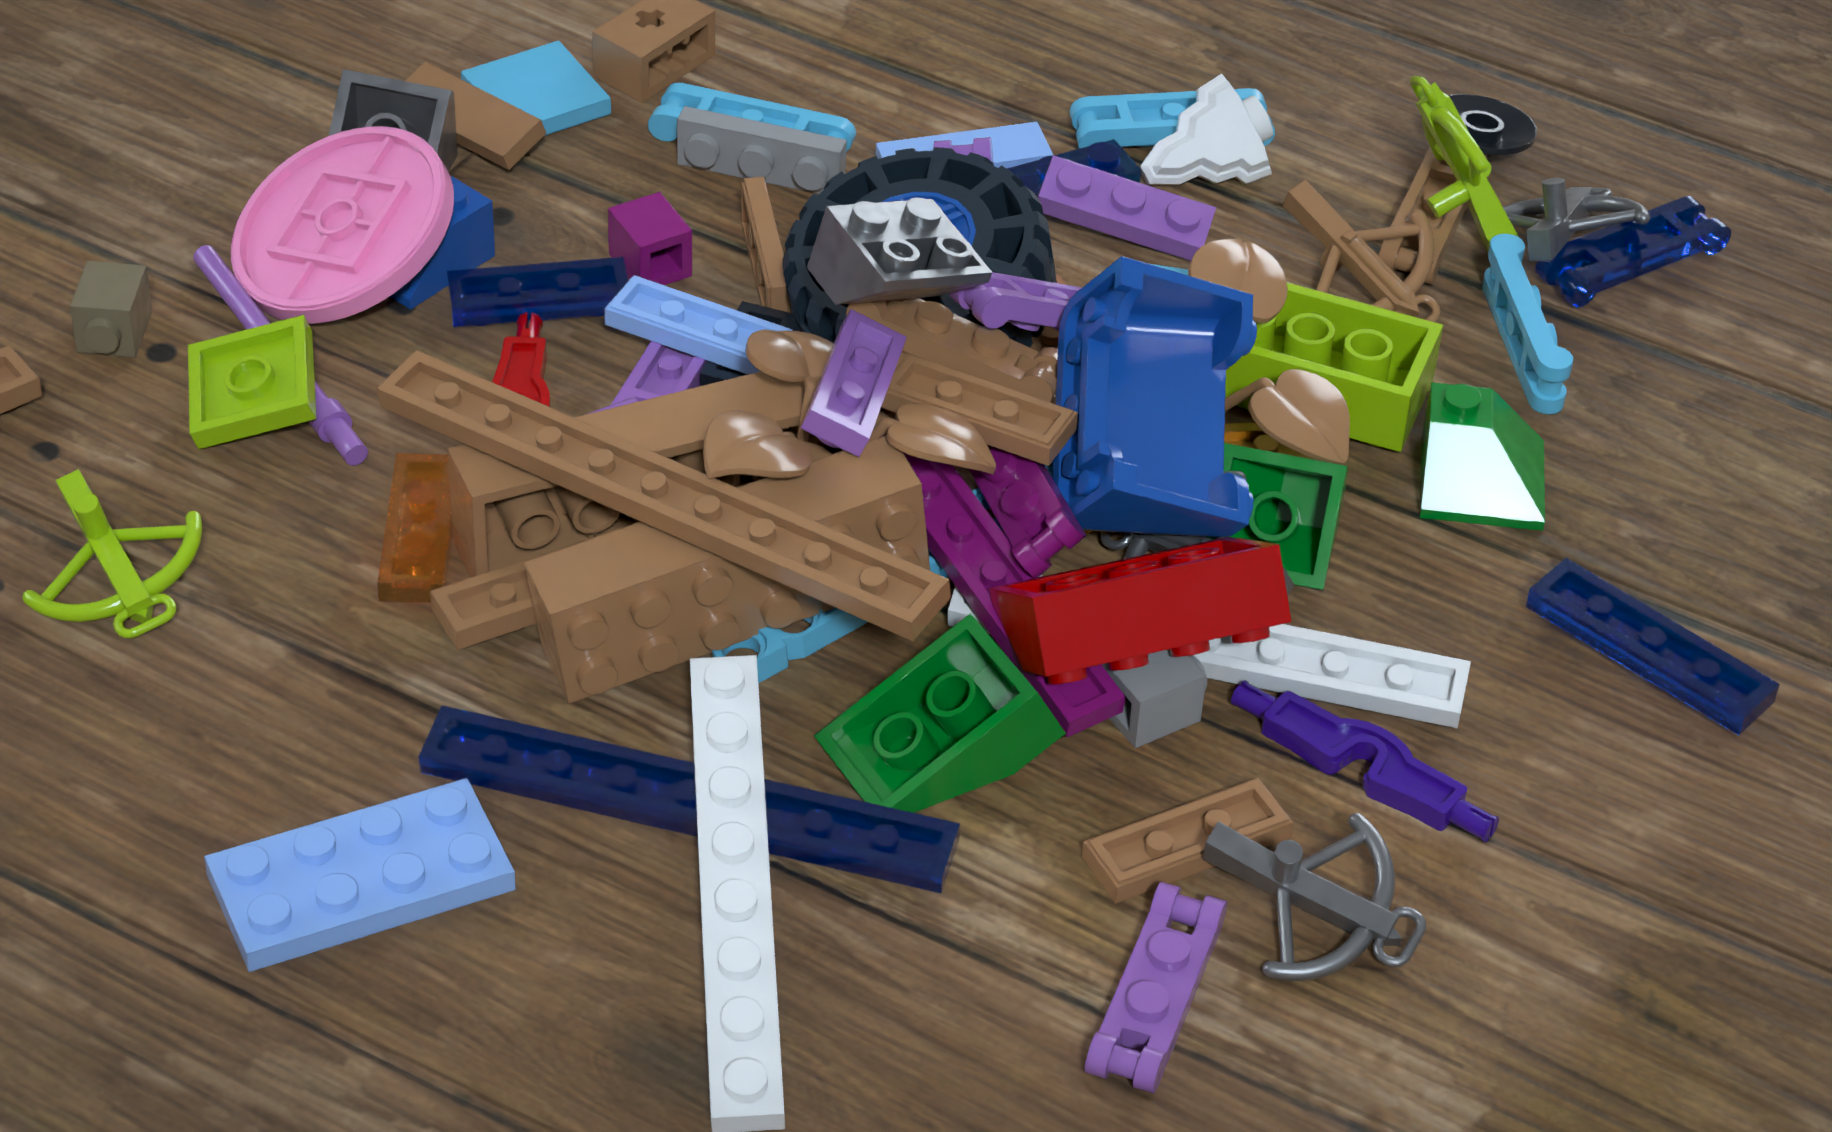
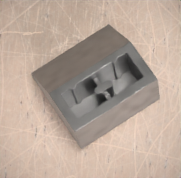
[807,198,992,305]

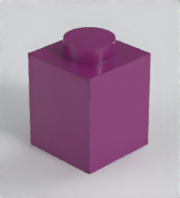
[608,192,692,285]

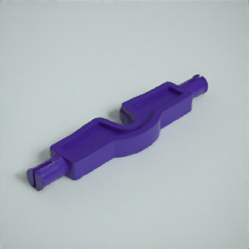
[1231,680,1499,842]

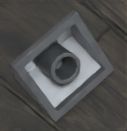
[328,69,457,172]

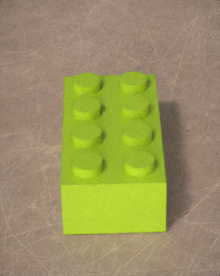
[1225,282,1443,452]

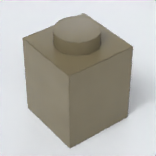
[70,261,152,357]

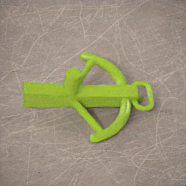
[1410,76,1519,252]
[22,469,202,638]

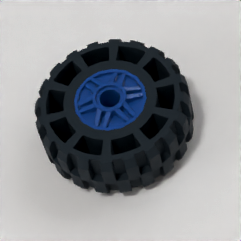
[782,147,1057,347]

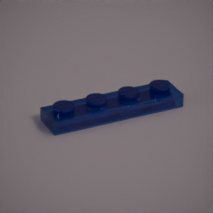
[1526,558,1780,735]

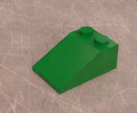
[814,613,1066,825]

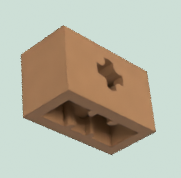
[592,0,715,103]

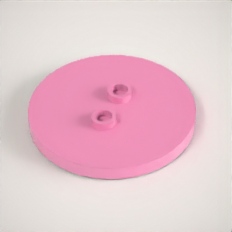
[231,126,454,324]

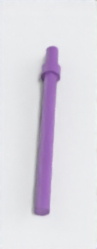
[193,245,368,466]

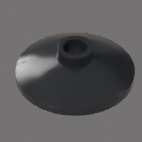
[1448,94,1537,158]

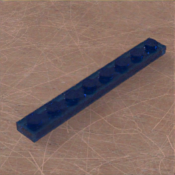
[418,705,960,894]

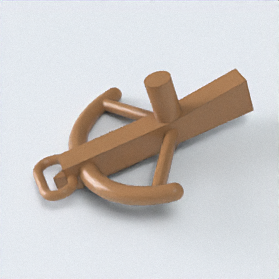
[1283,179,1440,322]

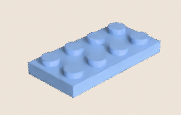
[204,778,516,972]

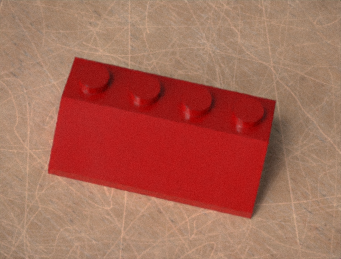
[989,537,1292,684]

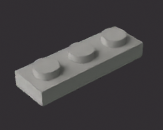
[677,106,847,194]

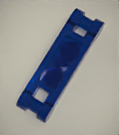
[1535,196,1731,308]

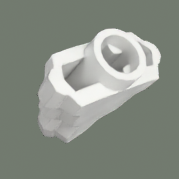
[1139,74,1273,186]

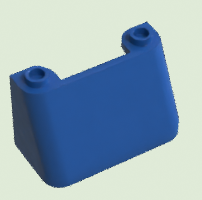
[1053,256,1257,537]

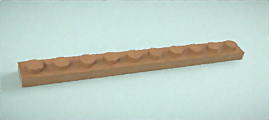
[376,350,951,641]

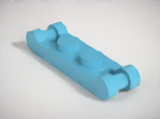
[648,83,856,152]
[1069,88,1275,157]
[1482,234,1573,414]

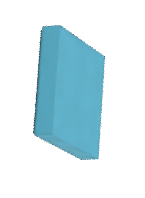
[461,40,611,136]

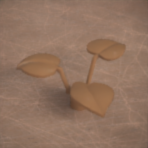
[1188,239,1350,465]
[703,329,996,479]

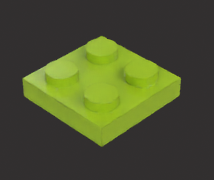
[188,315,316,450]

